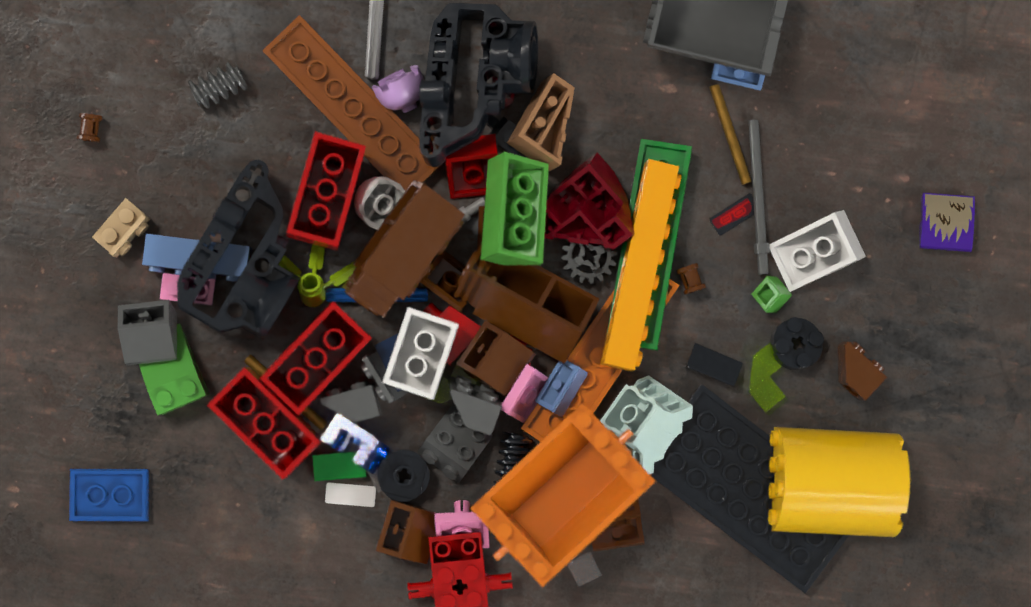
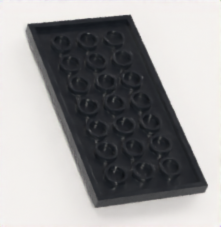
[650,384,849,593]

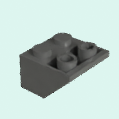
[118,300,177,366]
[448,375,502,435]
[320,381,383,422]

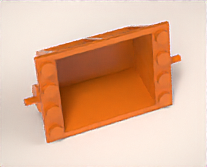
[470,403,656,587]

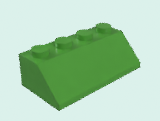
[481,152,549,265]

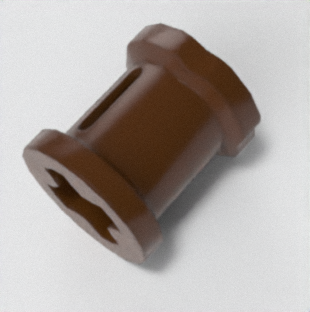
[76,113,103,142]
[676,263,706,295]

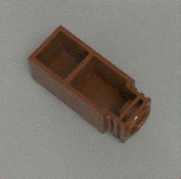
[342,180,465,317]
[454,245,600,364]

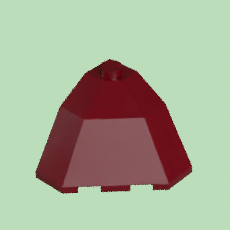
[544,152,634,249]

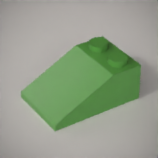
[139,324,210,415]

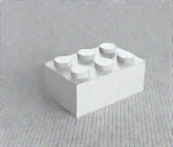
[382,307,459,400]

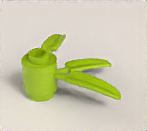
[279,244,356,307]

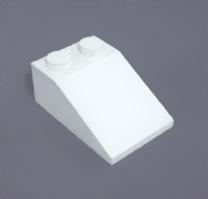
[769,210,866,292]

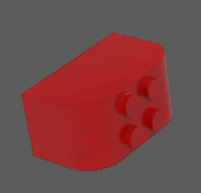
[286,132,366,251]
[259,302,372,415]
[208,367,323,480]

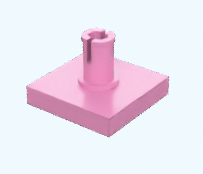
[501,364,548,423]
[435,500,489,548]

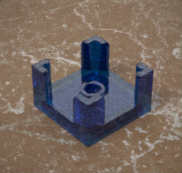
[320,413,391,474]

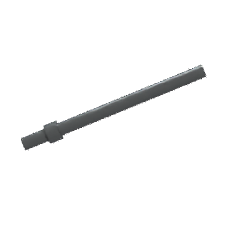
[748,120,770,275]

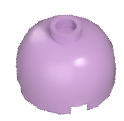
[372,65,424,113]

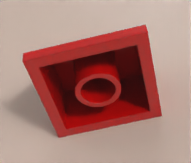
[445,134,497,199]

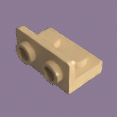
[92,198,150,258]

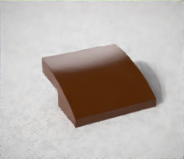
[592,498,645,552]

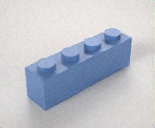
[142,234,252,282]

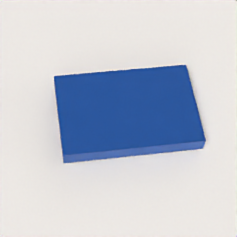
[69,469,149,521]

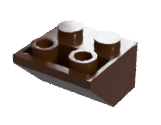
[457,321,536,397]
[837,341,887,400]
[375,500,437,564]

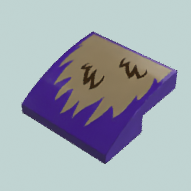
[919,193,975,252]

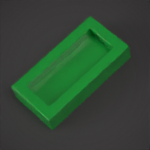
[312,451,367,481]

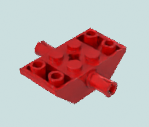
[407,532,513,607]

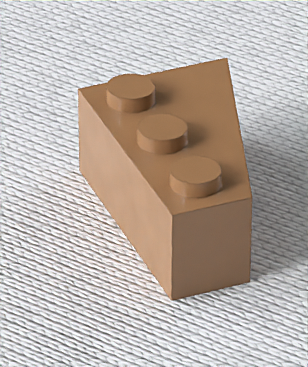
[507,73,575,172]

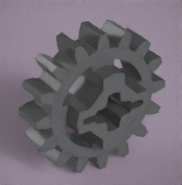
[561,239,617,284]

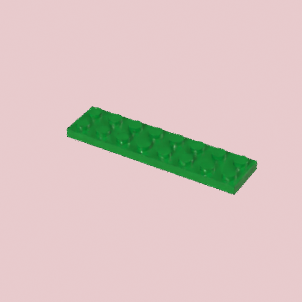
[606,139,693,351]

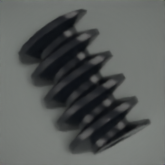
[493,431,534,484]

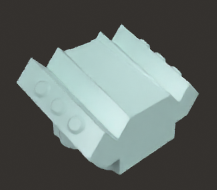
[600,376,693,474]

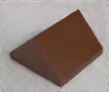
[420,251,469,313]

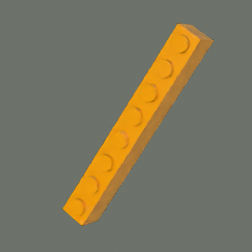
[600,159,681,371]

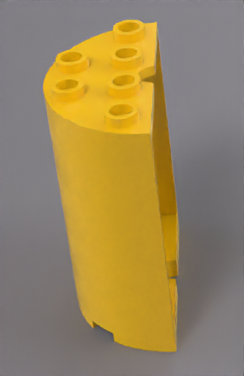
[768,427,910,537]

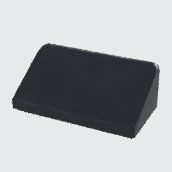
[685,343,743,387]

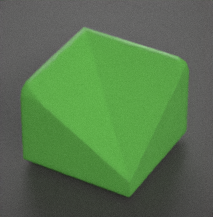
[751,276,792,313]

